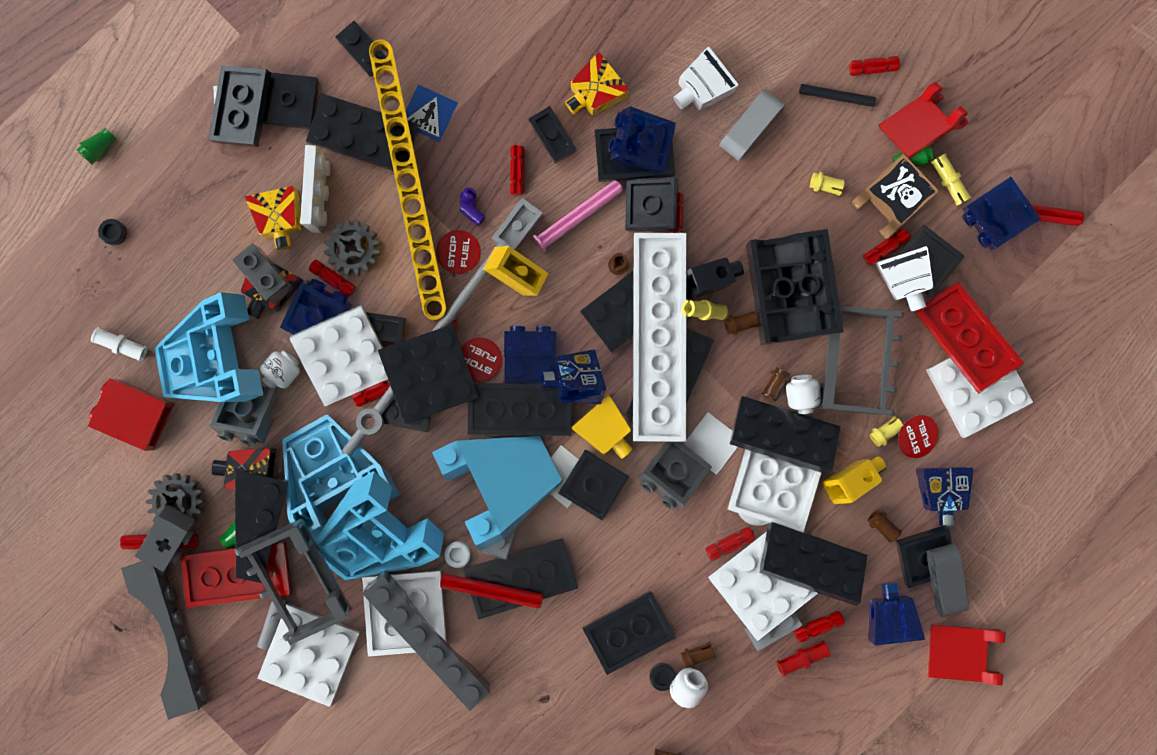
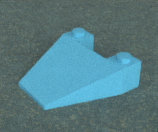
[155,292,263,402]
[282,414,400,540]
[432,436,562,551]
[314,471,444,580]

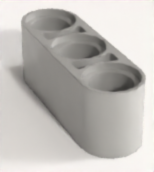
[719,88,785,162]

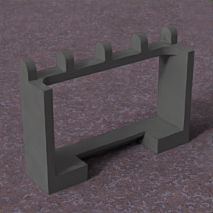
[818,305,904,416]
[234,518,351,645]

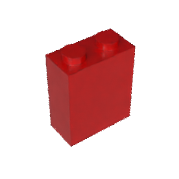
[88,378,175,451]

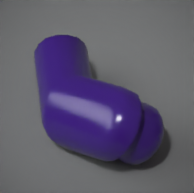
[460,187,486,226]

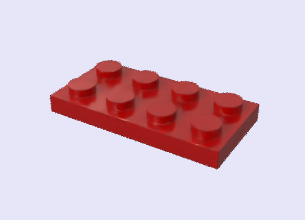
[915,282,1024,394]
[180,542,292,608]

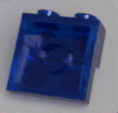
[608,106,676,174]
[962,177,1040,250]
[280,279,353,335]
[504,326,556,384]

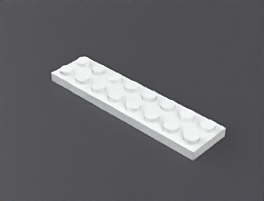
[633,233,686,441]

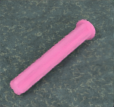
[533,180,623,253]

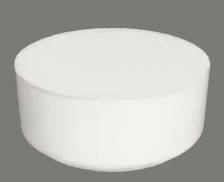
[444,541,471,568]

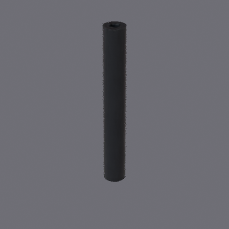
[799,84,876,107]

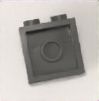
[210,386,279,446]
[638,441,712,510]

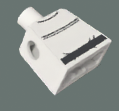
[673,47,739,111]
[876,246,933,311]

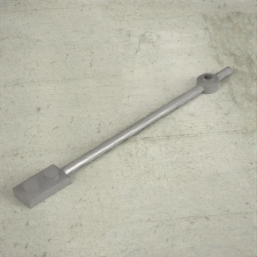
[342,198,543,456]

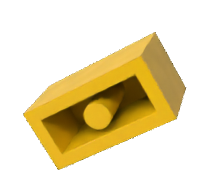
[483,246,549,296]

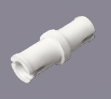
[91,327,148,362]

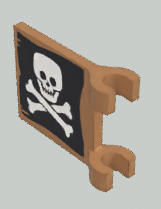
[850,154,939,240]

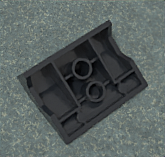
[746,229,843,345]

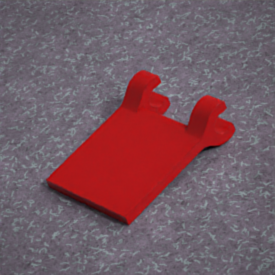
[879,82,969,159]
[928,624,1006,685]

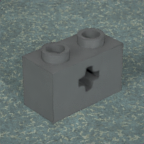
[232,243,294,304]
[135,505,195,572]

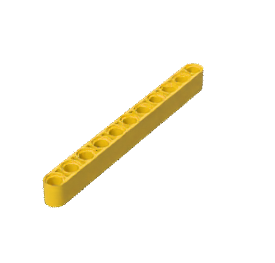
[369,39,446,321]

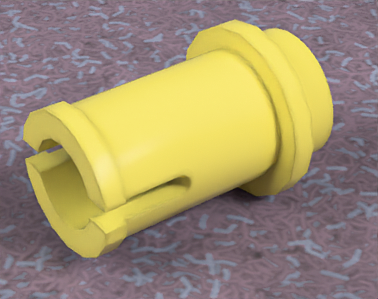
[810,172,845,196]
[869,416,903,447]

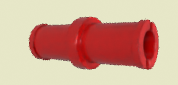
[776,640,831,677]

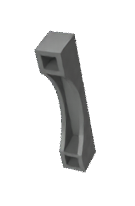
[121,561,207,720]
[363,570,490,711]

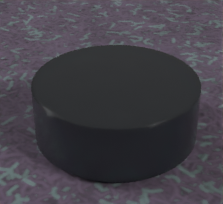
[98,219,127,246]
[649,663,676,691]

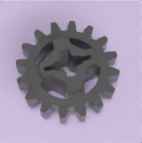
[324,220,381,276]
[146,473,206,523]

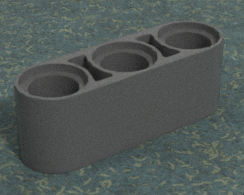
[927,543,969,617]

